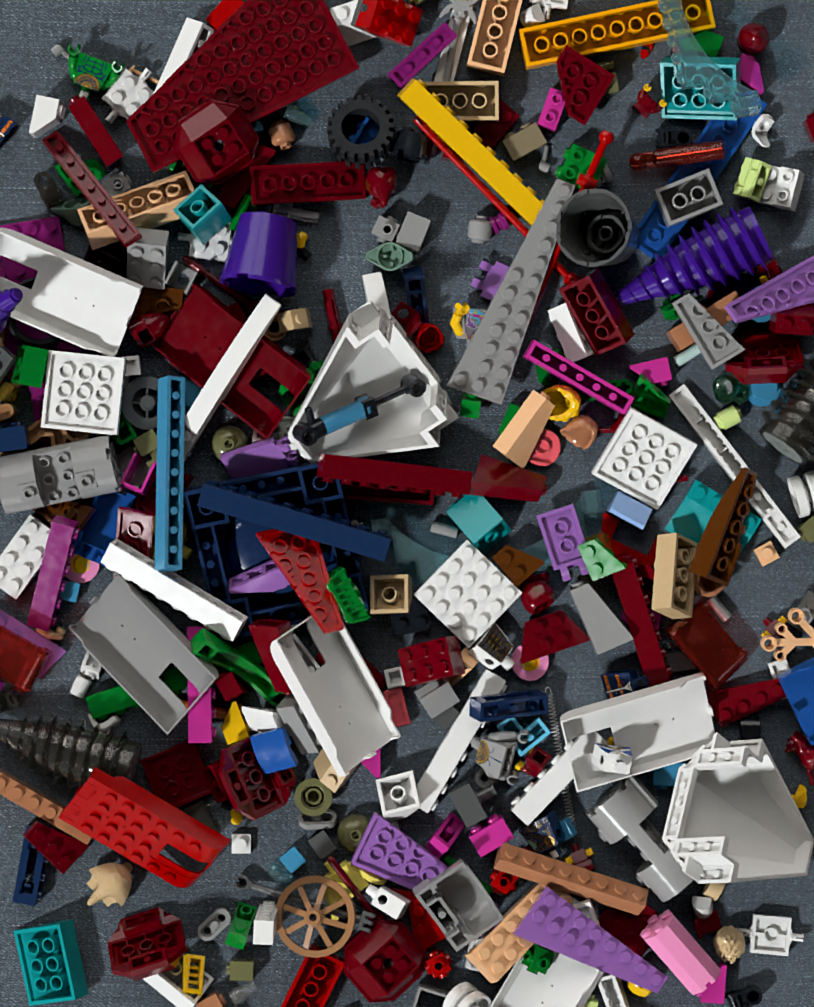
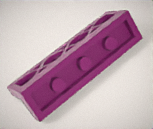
[387,22,457,88]

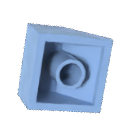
[606,491,652,530]

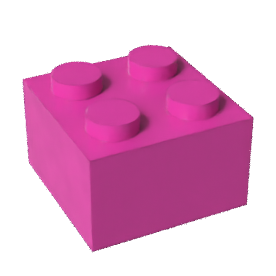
[468,813,514,857]

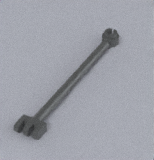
[234,875,376,933]

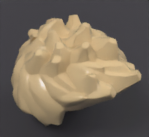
[713,926,746,964]

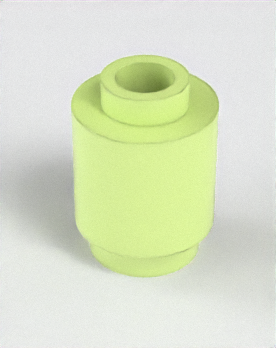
[713,405,743,430]

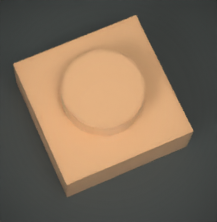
[753,541,780,567]

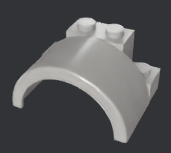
[412,859,504,952]

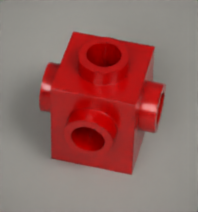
[489,869,519,895]
[424,949,453,979]

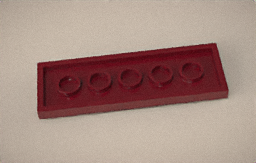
[249,161,366,206]

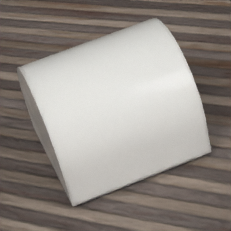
[520,3,545,28]
[384,666,405,689]
[70,674,92,699]
[692,896,713,919]

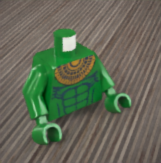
[67,42,126,101]

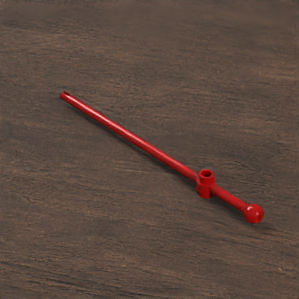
[414,116,578,283]
[527,130,614,328]

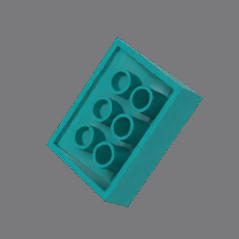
[660,56,741,120]
[665,480,762,552]
[13,919,89,1006]

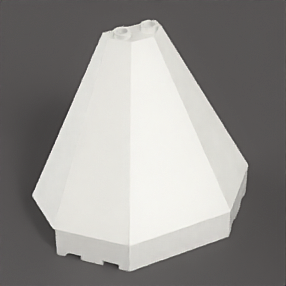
[288,301,459,463]
[662,732,814,884]

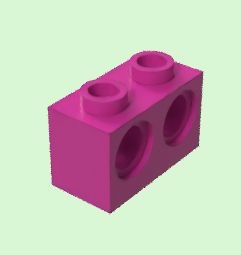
[537,87,565,133]

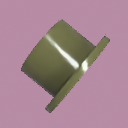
[294,778,333,816]

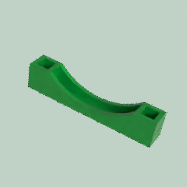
[191,628,286,707]

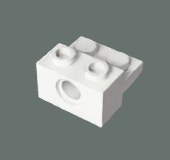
[757,166,805,212]

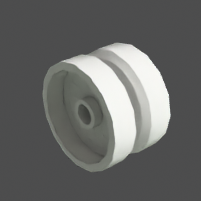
[787,470,814,518]
[443,982,491,1007]

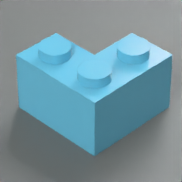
[496,716,551,757]

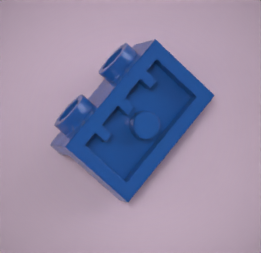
[348,116,380,144]

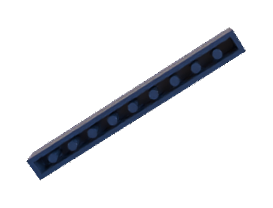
[197,479,392,562]

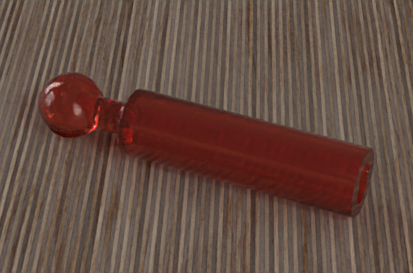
[629,140,725,171]

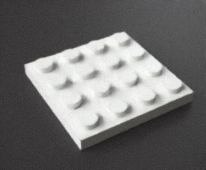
[41,350,126,436]
[591,407,697,510]
[413,540,522,648]

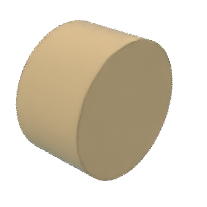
[702,883,726,901]

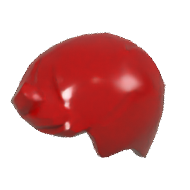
[412,323,445,353]

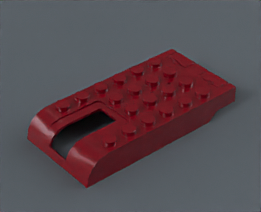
[151,283,312,439]

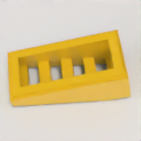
[183,954,205,995]

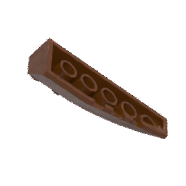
[689,467,758,587]

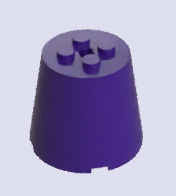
[220,211,297,298]

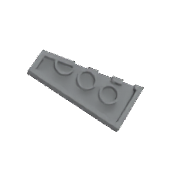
[671,293,745,370]

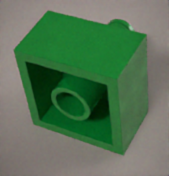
[11,345,49,388]

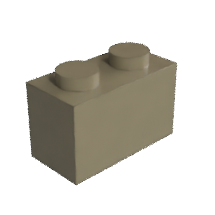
[502,122,547,163]

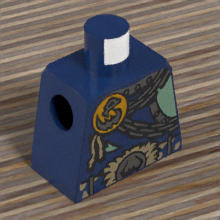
[519,809,565,859]

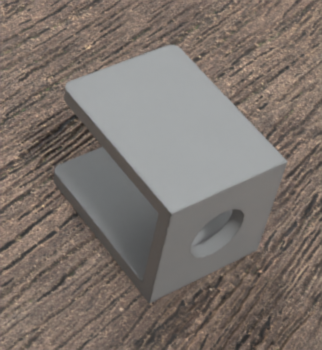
[396,211,431,253]
[164,260,200,296]
[414,679,460,718]
[412,982,449,1007]

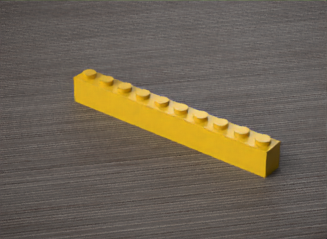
[397,78,544,226]

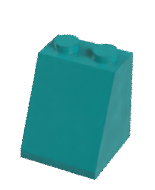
[173,184,232,245]
[446,494,512,555]

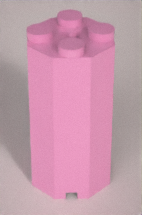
[640,909,722,995]

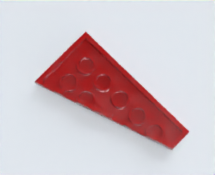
[256,529,344,634]

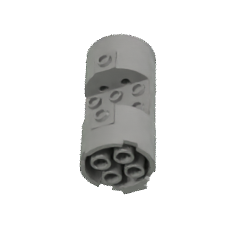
[0,435,122,514]
[586,775,693,902]

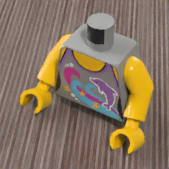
[450,302,487,348]

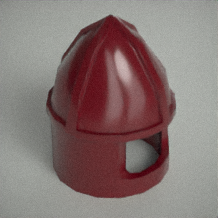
[737,23,769,55]
[128,313,169,349]

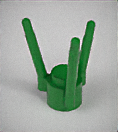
[659,294,703,321]

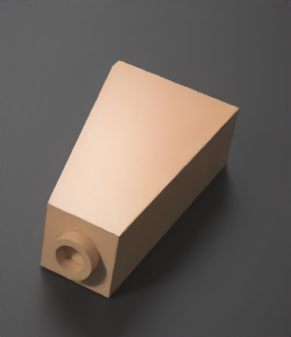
[493,390,555,469]

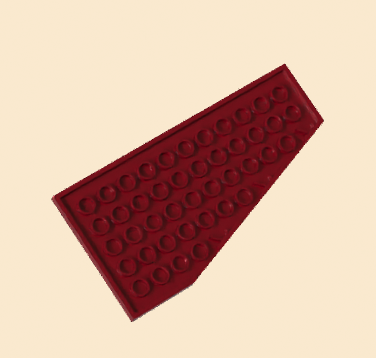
[126,0,359,173]

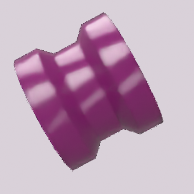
[488,212,510,235]

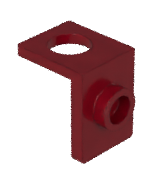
[391,301,421,338]
[692,910,722,939]

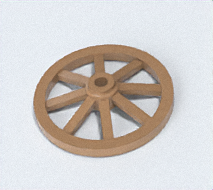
[276,876,356,958]

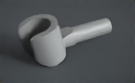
[51,45,69,60]
[538,146,551,174]

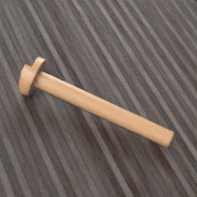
[129,65,159,84]

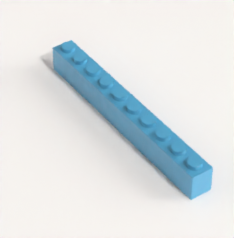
[155,375,185,572]

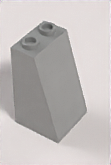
[568,580,634,655]

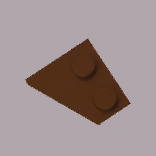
[492,545,545,586]

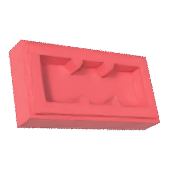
[383,687,411,728]

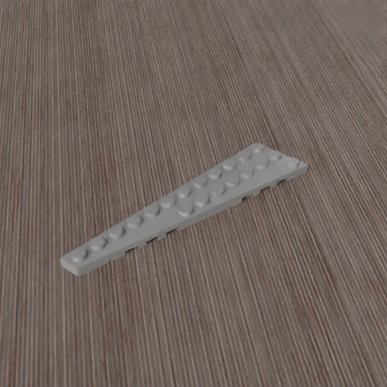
[446,179,575,405]

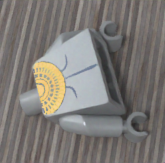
[471,729,529,785]

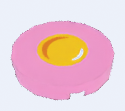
[65,553,100,583]
[511,645,549,681]

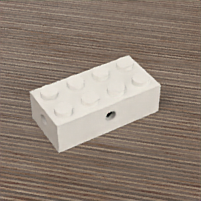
[0,514,50,600]

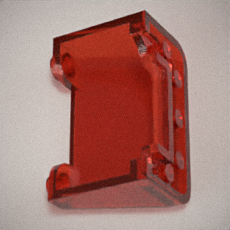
[663,601,749,690]
[0,624,53,694]

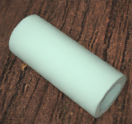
[673,344,701,367]

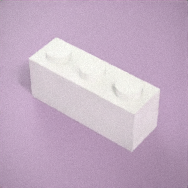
[548,303,594,362]

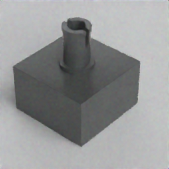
[448,780,498,828]

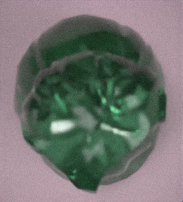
[712,374,749,405]

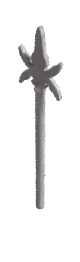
[431,0,478,155]

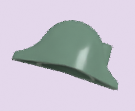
[52,196,91,226]
[366,242,413,271]

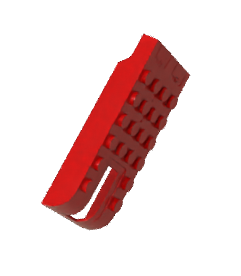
[58,767,231,888]

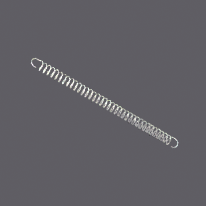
[545,687,576,826]

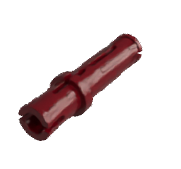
[322,288,343,344]

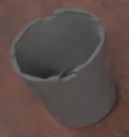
[556,189,639,267]

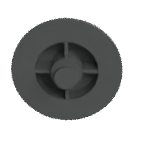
[121,376,158,430]

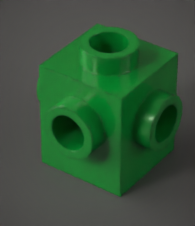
[521,943,555,975]

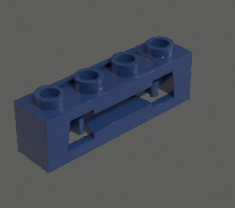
[469,689,549,722]
[12,824,48,906]

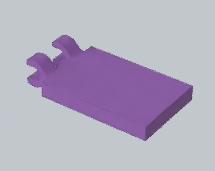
[470,260,548,320]
[220,436,299,478]
[536,504,589,582]

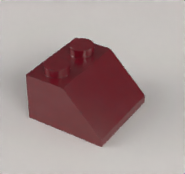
[769,303,814,336]

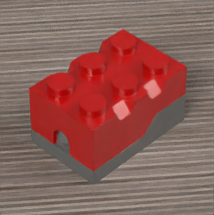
[351,0,423,47]

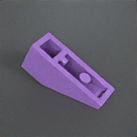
[229,559,290,594]

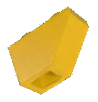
[221,700,252,745]

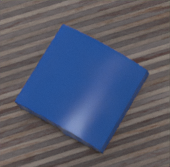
[250,727,299,775]

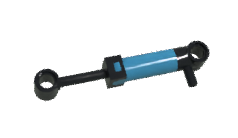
[292,374,426,446]

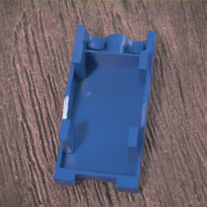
[73,492,137,567]

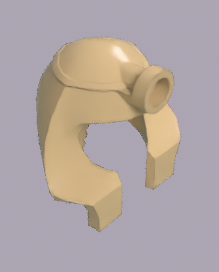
[86,862,133,907]

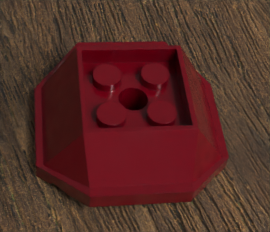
[174,99,260,185]
[724,324,804,384]
[218,736,297,821]
[108,907,188,981]
[344,918,426,1002]

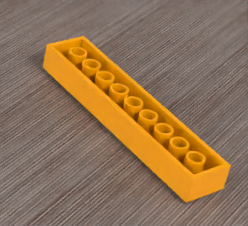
[518,0,716,70]

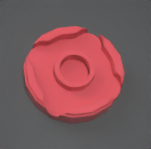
[528,428,561,466]

